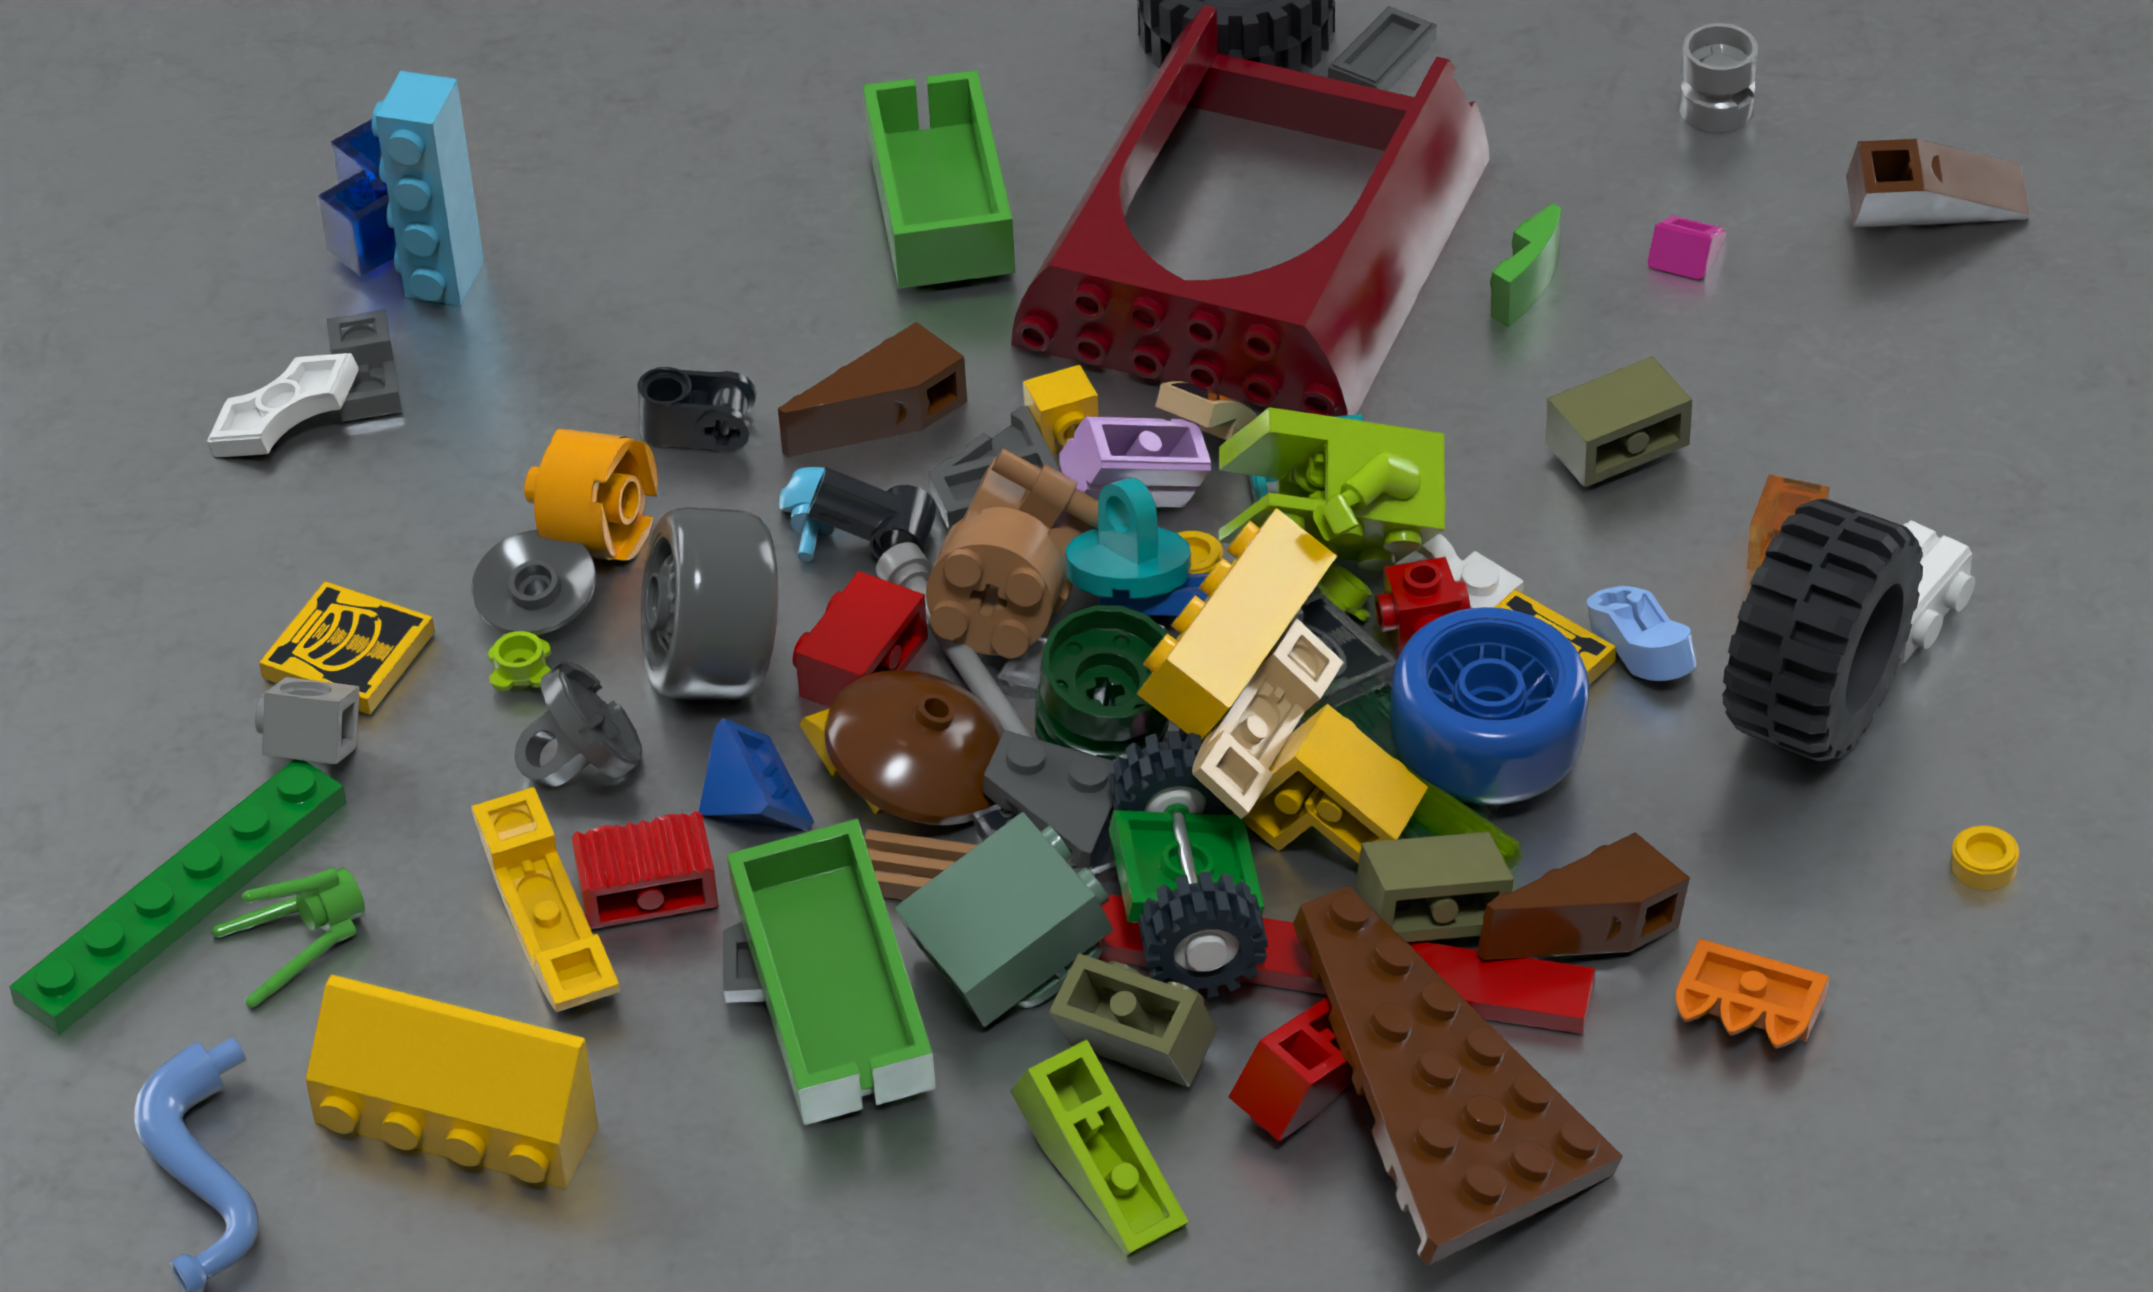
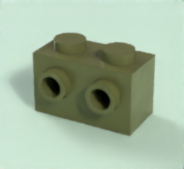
[1546,356,1692,487]
[1355,832,1514,942]
[1049,953,1218,1087]

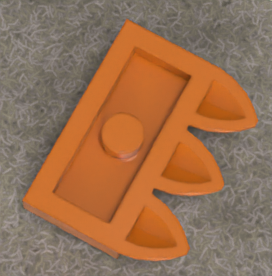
[1675,938,1829,1049]

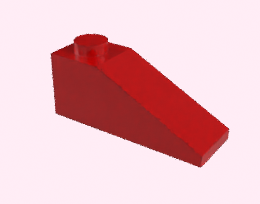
[1228,997,1353,1141]

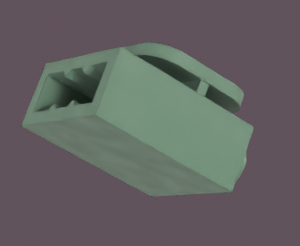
[894,812,1114,1027]

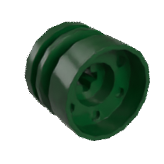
[1034,605,1169,761]

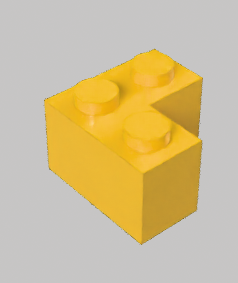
[1234,704,1428,864]

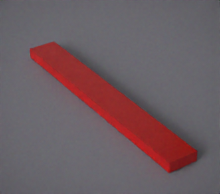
[1098,894,1595,1034]

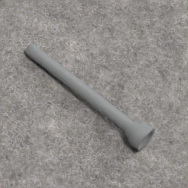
[876,542,1034,738]

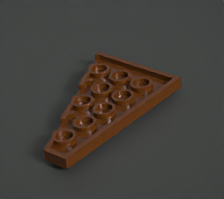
[1293,885,1623,1266]

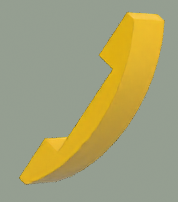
[471,787,620,1012]

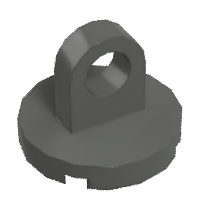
[514,661,642,787]

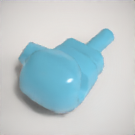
[778,467,834,562]

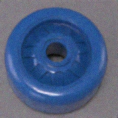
[1390,607,1590,805]

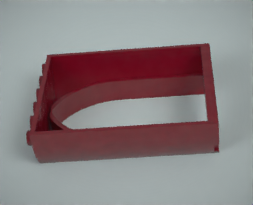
[1011,5,1490,417]

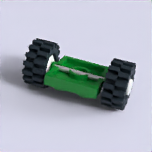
[1109,731,1268,998]

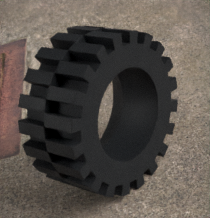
[1137,0,1335,72]

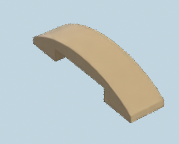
[1192,618,1344,819]

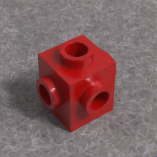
[1374,556,1470,659]

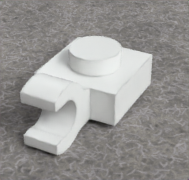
[1417,533,1524,608]

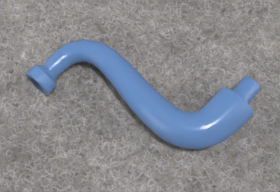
[134,1037,259,1292]

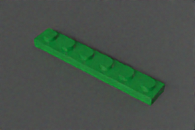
[9,759,347,1035]

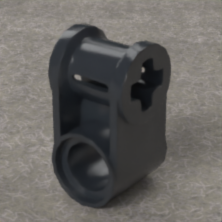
[637,367,757,452]

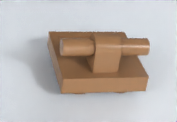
[963,448,1098,615]

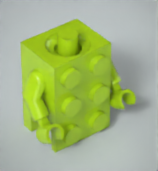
[1219,407,1446,571]

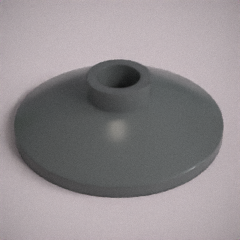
[471,530,596,635]

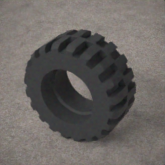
[1722,498,1923,761]

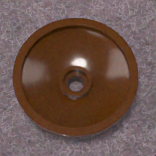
[824,670,1004,825]

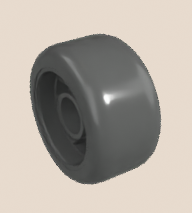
[641,507,778,701]

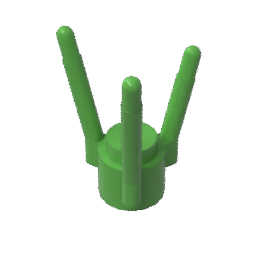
[212,867,365,1008]

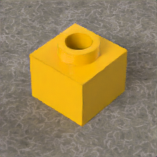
[1023,365,1099,454]

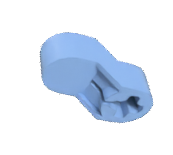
[1586,586,1697,681]

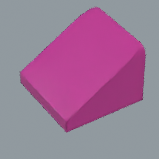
[1648,215,1726,279]

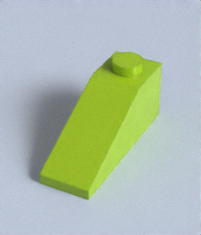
[1010,1039,1189,1256]

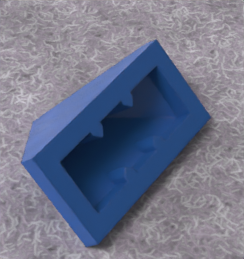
[699,718,814,831]

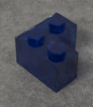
[317,119,397,277]

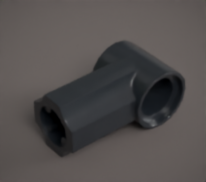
[806,467,937,560]

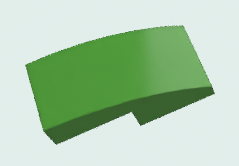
[1490,203,1561,327]

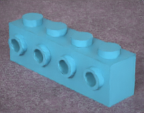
[372,71,484,307]

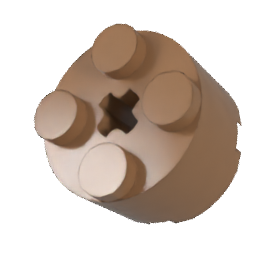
[926,507,1066,659]

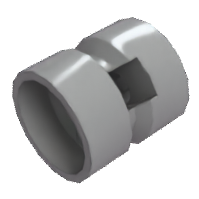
[1679,23,1758,133]

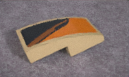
[1155,381,1257,440]

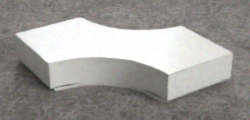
[207,353,359,458]

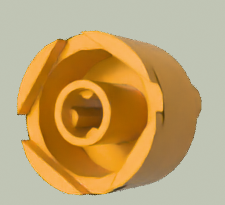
[524,428,658,560]

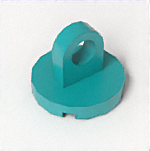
[1065,477,1191,600]

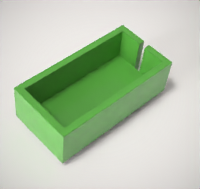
[863,70,1015,288]
[727,818,936,1126]

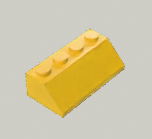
[306,974,599,1189]

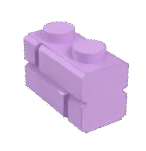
[1059,417,1211,507]

